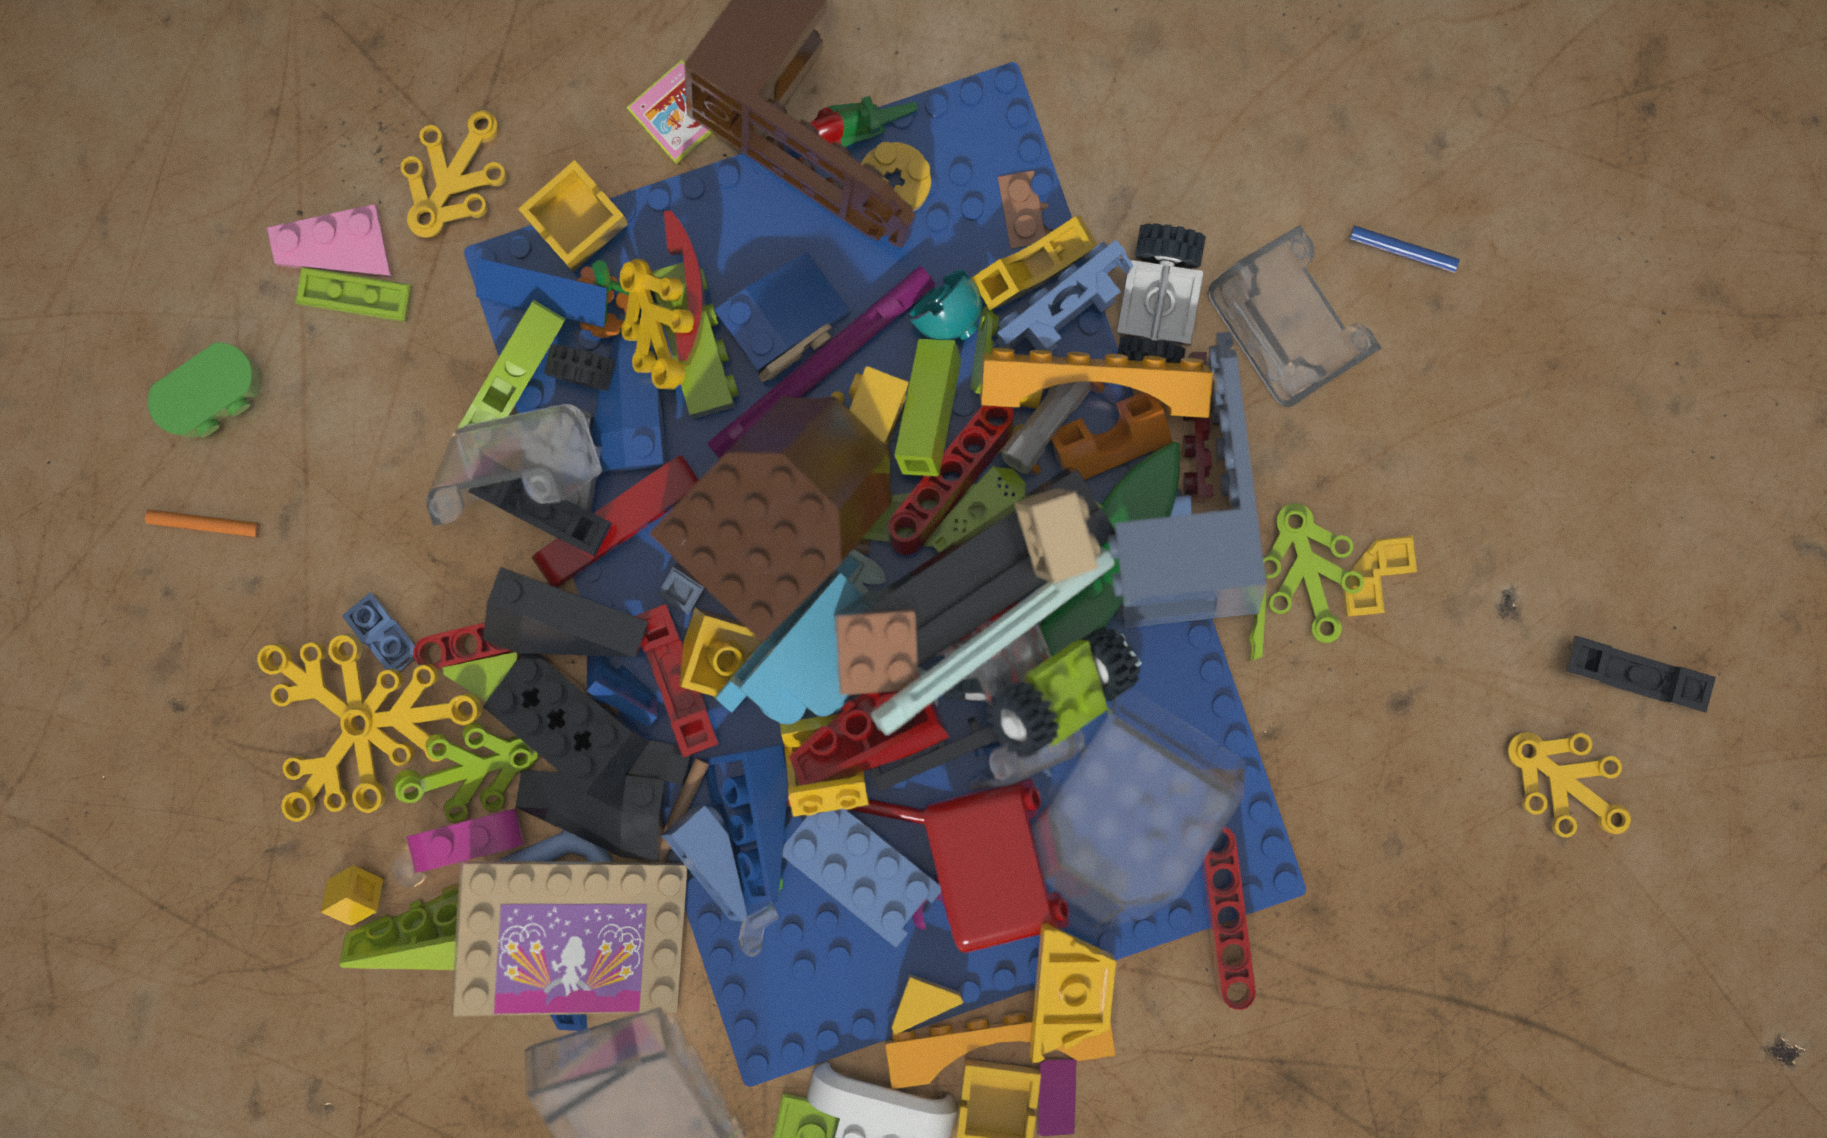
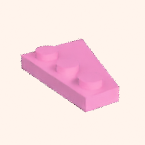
[267,204,393,278]

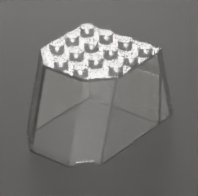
[1030,688,1246,930]
[525,1007,747,1138]

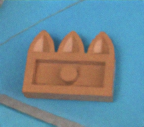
[998,171,1052,249]

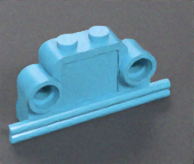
[714,555,863,724]

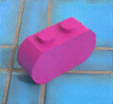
[406,808,525,873]

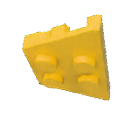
[1029,923,1116,1063]

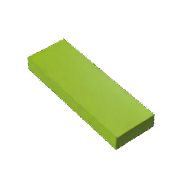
[295,267,413,322]

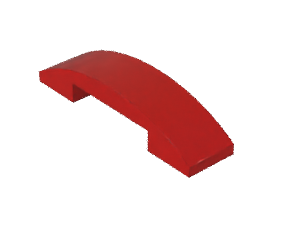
[664,211,705,366]
[635,604,719,758]

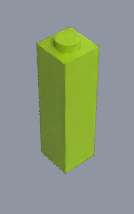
[895,339,962,476]

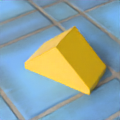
[892,974,963,1035]

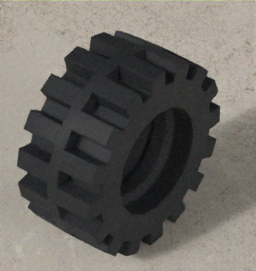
[544,344,616,391]

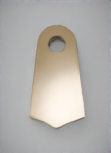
[758,323,832,382]

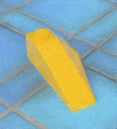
[680,607,762,696]

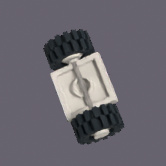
[1117,223,1206,363]

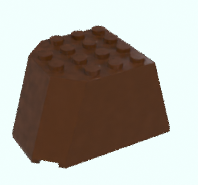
[649,396,892,642]

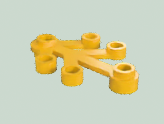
[400,110,507,238]
[620,259,694,389]
[1507,732,1631,838]

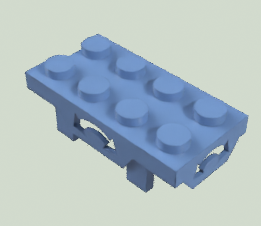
[995,240,1133,352]
[782,809,941,948]

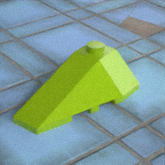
[339,883,459,970]

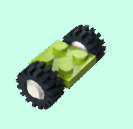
[986,627,1141,758]

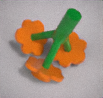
[576,260,641,338]

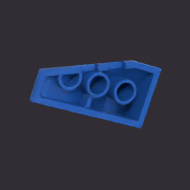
[590,328,667,474]
[703,745,788,904]

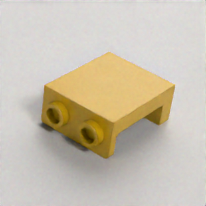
[780,714,868,817]

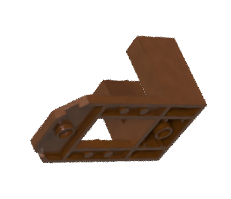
[685,0,916,248]

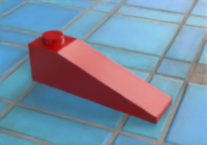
[789,672,950,786]

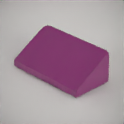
[1037,1057,1076,1136]

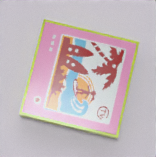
[626,60,712,164]

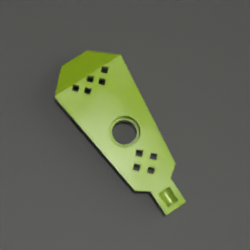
[930,467,1025,553]

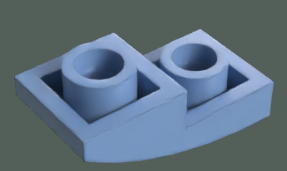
[342,592,416,672]

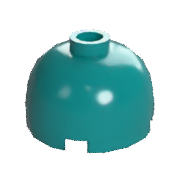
[909,269,983,340]

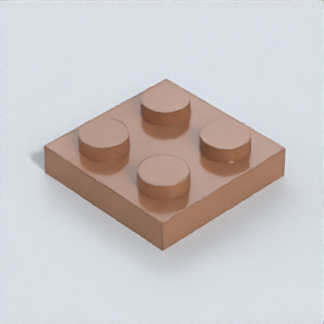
[835,610,918,695]

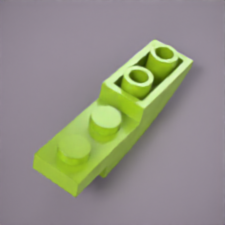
[458,300,566,446]

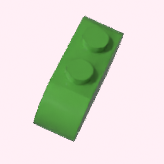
[148,342,261,438]

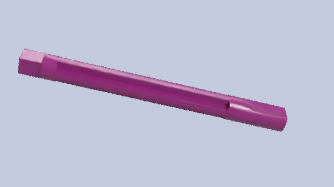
[707,265,936,459]

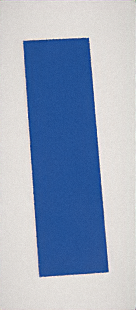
[476,258,607,327]

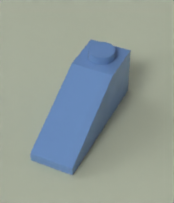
[661,805,748,922]

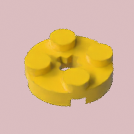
[861,142,931,211]

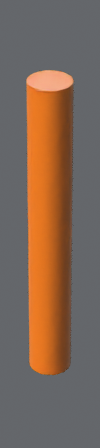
[145,509,260,537]

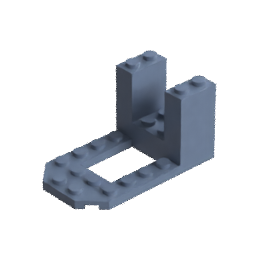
[1108,331,1266,628]

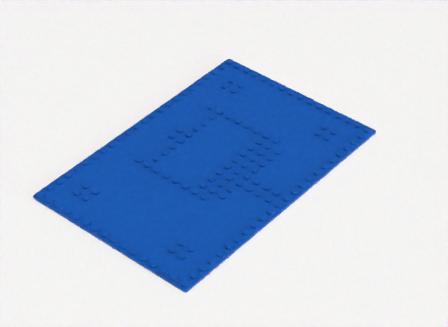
[464,62,1306,1087]

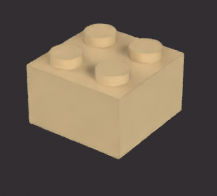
[1014,488,1100,583]

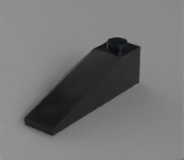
[483,567,650,657]

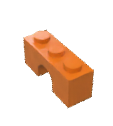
[1050,392,1173,480]

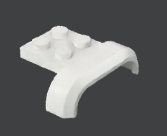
[807,1061,958,1138]

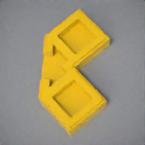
[1343,535,1417,617]

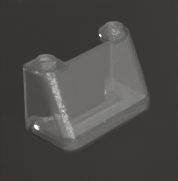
[1209,225,1381,407]
[426,404,603,526]

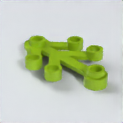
[1263,503,1364,643]
[393,722,538,823]

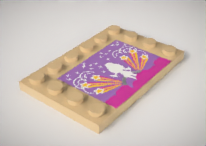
[451,861,687,1016]

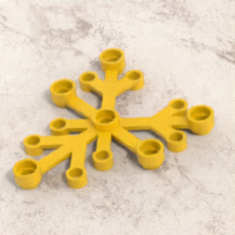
[257,633,482,822]

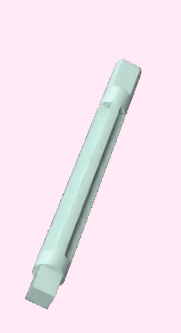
[871,546,1115,735]

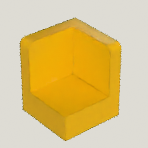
[321,865,384,926]

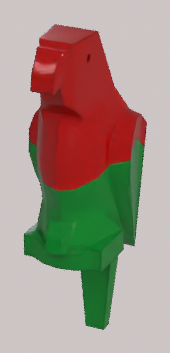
[789,96,918,149]

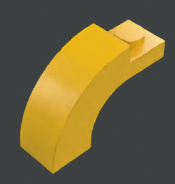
[971,215,1098,310]

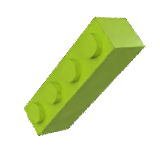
[652,262,739,419]

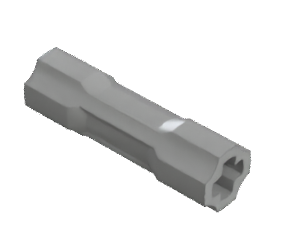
[1001,381,1091,474]

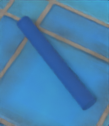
[1349,225,1459,273]

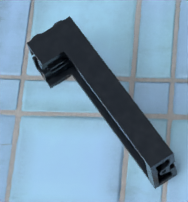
[833,467,1116,668]

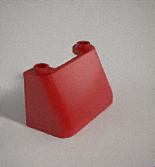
[924,778,1070,953]

